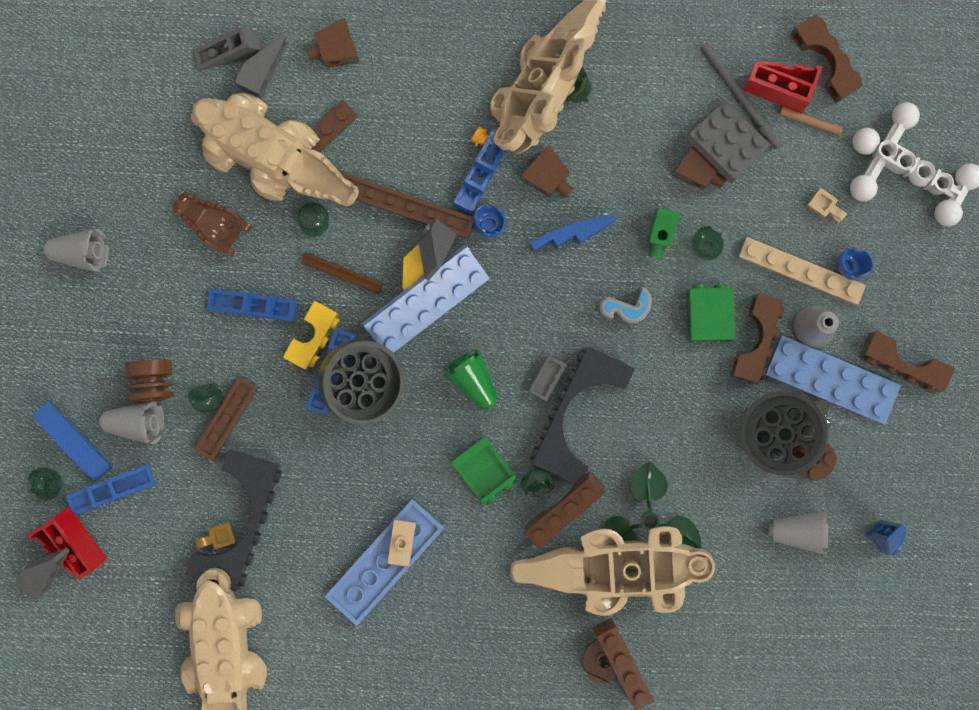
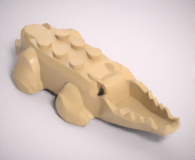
[490,0,606,154]
[191,92,359,206]
[510,526,715,616]
[175,568,267,710]

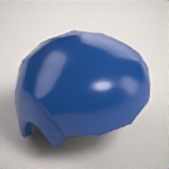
[473,204,506,238]
[837,248,873,281]

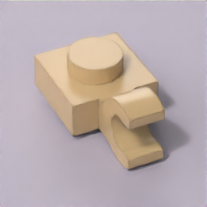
[807,188,847,223]

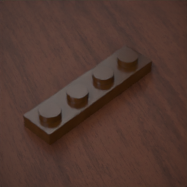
[194,376,259,461]

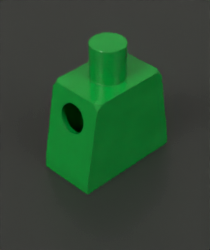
[647,208,680,258]

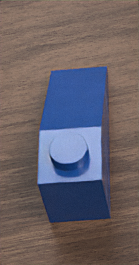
[866,520,906,555]

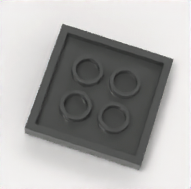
[686,100,771,184]

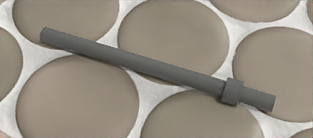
[701,42,782,150]

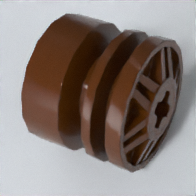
[125,360,174,403]

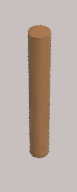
[779,107,843,136]

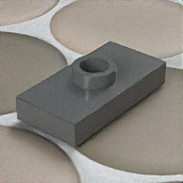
[528,354,567,402]

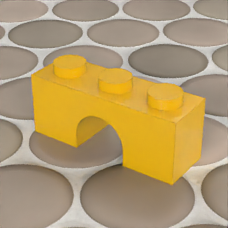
[283,301,340,371]

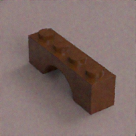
[791,14,863,104]
[730,293,784,384]
[859,331,955,394]
[524,471,605,549]
[592,618,655,710]

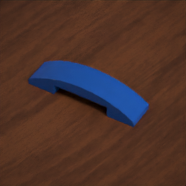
[305,327,356,416]

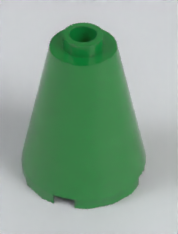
[443,348,498,410]

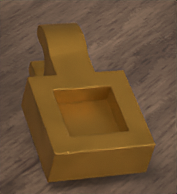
[195,522,236,550]

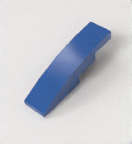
[453,128,506,215]
[529,215,616,253]
[207,289,298,322]
[32,401,112,481]
[66,464,156,515]

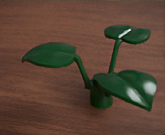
[602,462,701,549]

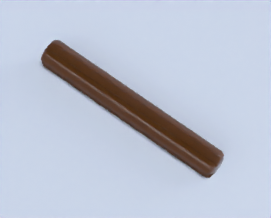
[302,253,383,294]

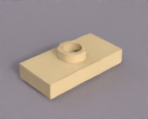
[387,520,416,567]

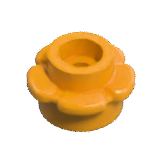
[470,126,489,147]

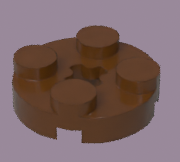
[793,442,837,481]
[582,639,618,684]

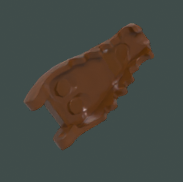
[172,191,252,257]

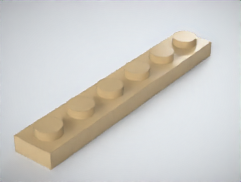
[738,237,866,306]

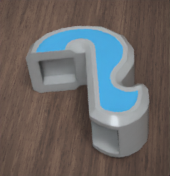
[598,287,652,324]

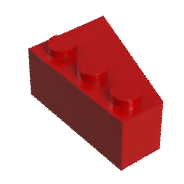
[743,61,823,113]
[26,507,108,580]

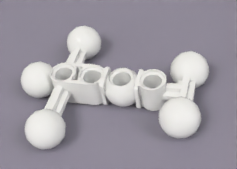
[850,102,979,227]

